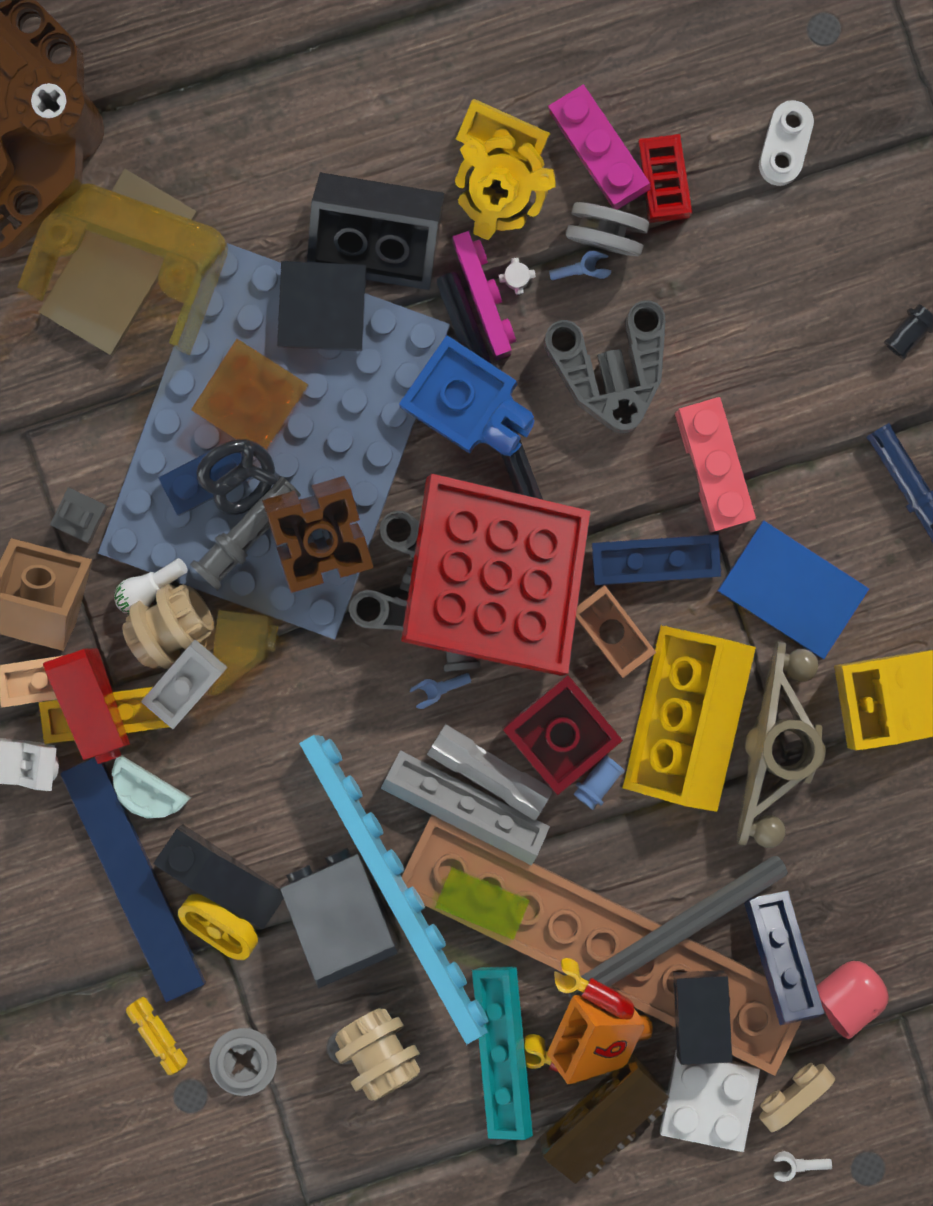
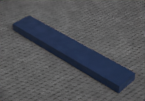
[60,757,206,1002]

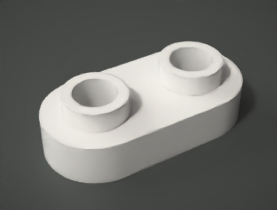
[759,100,814,186]

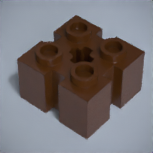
[262,476,373,593]

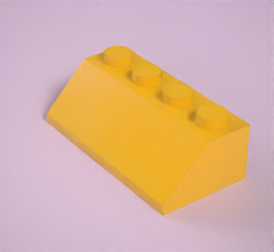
[623,625,756,812]

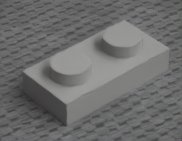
[141,639,227,729]

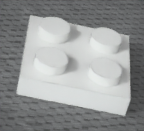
[660,1050,760,1152]

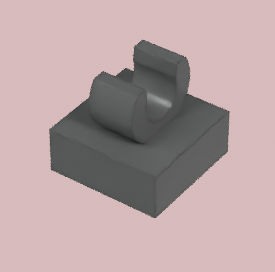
[50,487,108,544]

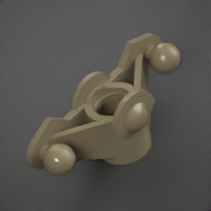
[737,641,826,848]

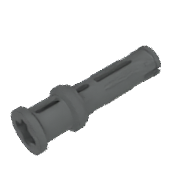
[190,476,301,591]

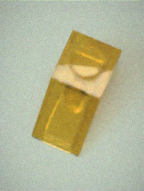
[208,610,279,696]

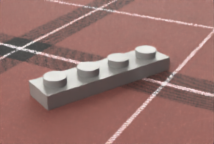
[381,750,550,866]

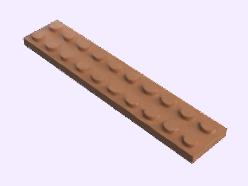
[401,815,802,1076]

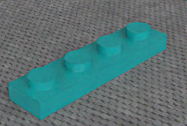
[472,967,533,1140]

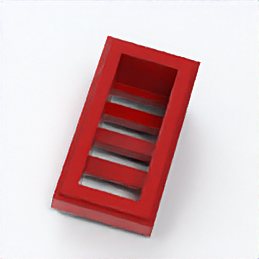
[638,134,692,223]

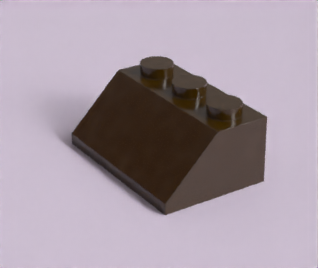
[540,1053,670,1184]

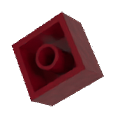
[502,674,623,795]

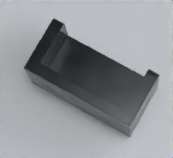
[673,970,732,1065]

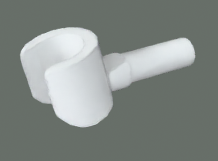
[773,1151,832,1182]

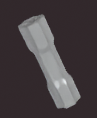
[427,724,553,820]

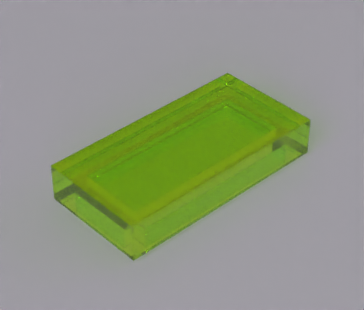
[435,866,530,940]

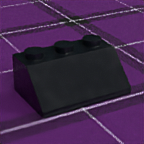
[307,172,445,290]

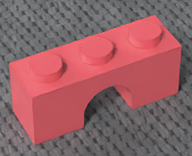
[675,397,756,533]

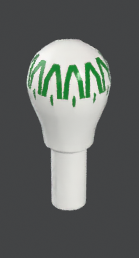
[114,558,188,615]

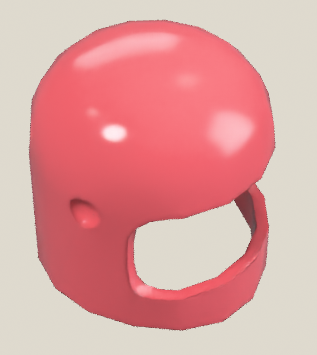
[816,961,889,1039]

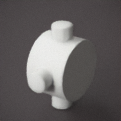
[499,258,536,295]

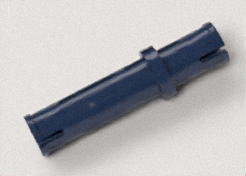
[866,423,933,544]

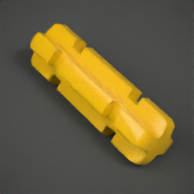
[126,997,188,1075]

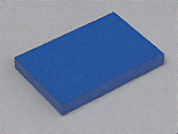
[717,520,869,659]

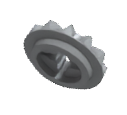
[209,1027,277,1096]

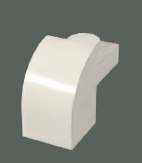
[0,738,59,791]

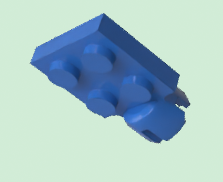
[399,335,535,456]

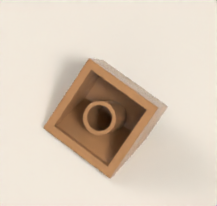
[0,538,92,651]

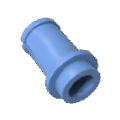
[573,755,625,810]

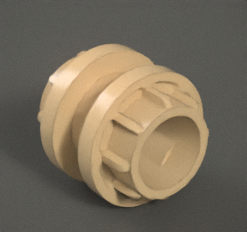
[122,584,214,669]
[335,1008,420,1101]

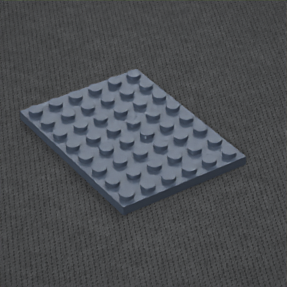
[98,238,450,639]

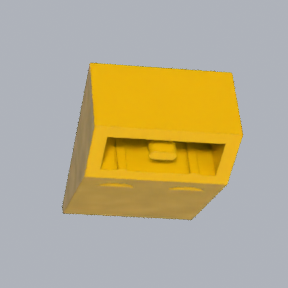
[834,649,933,751]

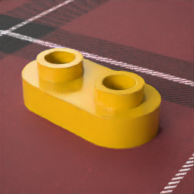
[178,894,258,960]

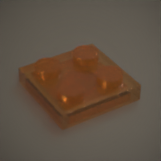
[191,339,310,451]

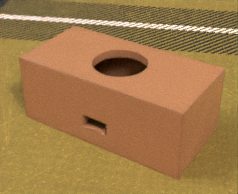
[576,585,656,678]

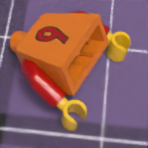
[524,958,653,1084]

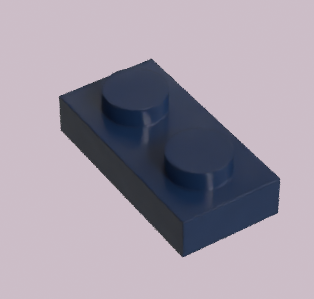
[158,439,253,516]

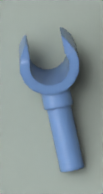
[549,251,611,280]
[410,673,471,709]

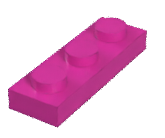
[548,84,651,210]
[453,231,516,361]

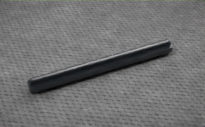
[437,272,543,500]

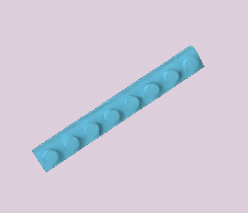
[299,735,488,1045]

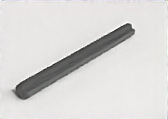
[567,856,788,999]

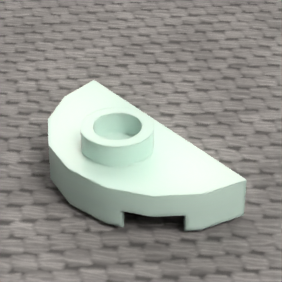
[112,756,191,818]

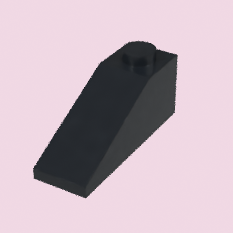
[153,824,284,929]

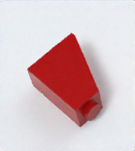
[43,648,130,764]

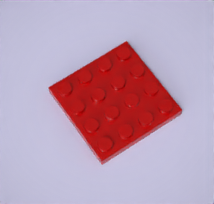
[401,474,590,676]

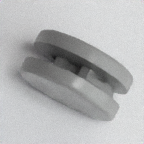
[566,202,649,256]

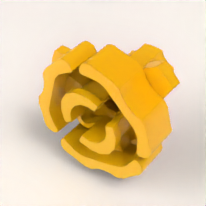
[455,135,556,240]

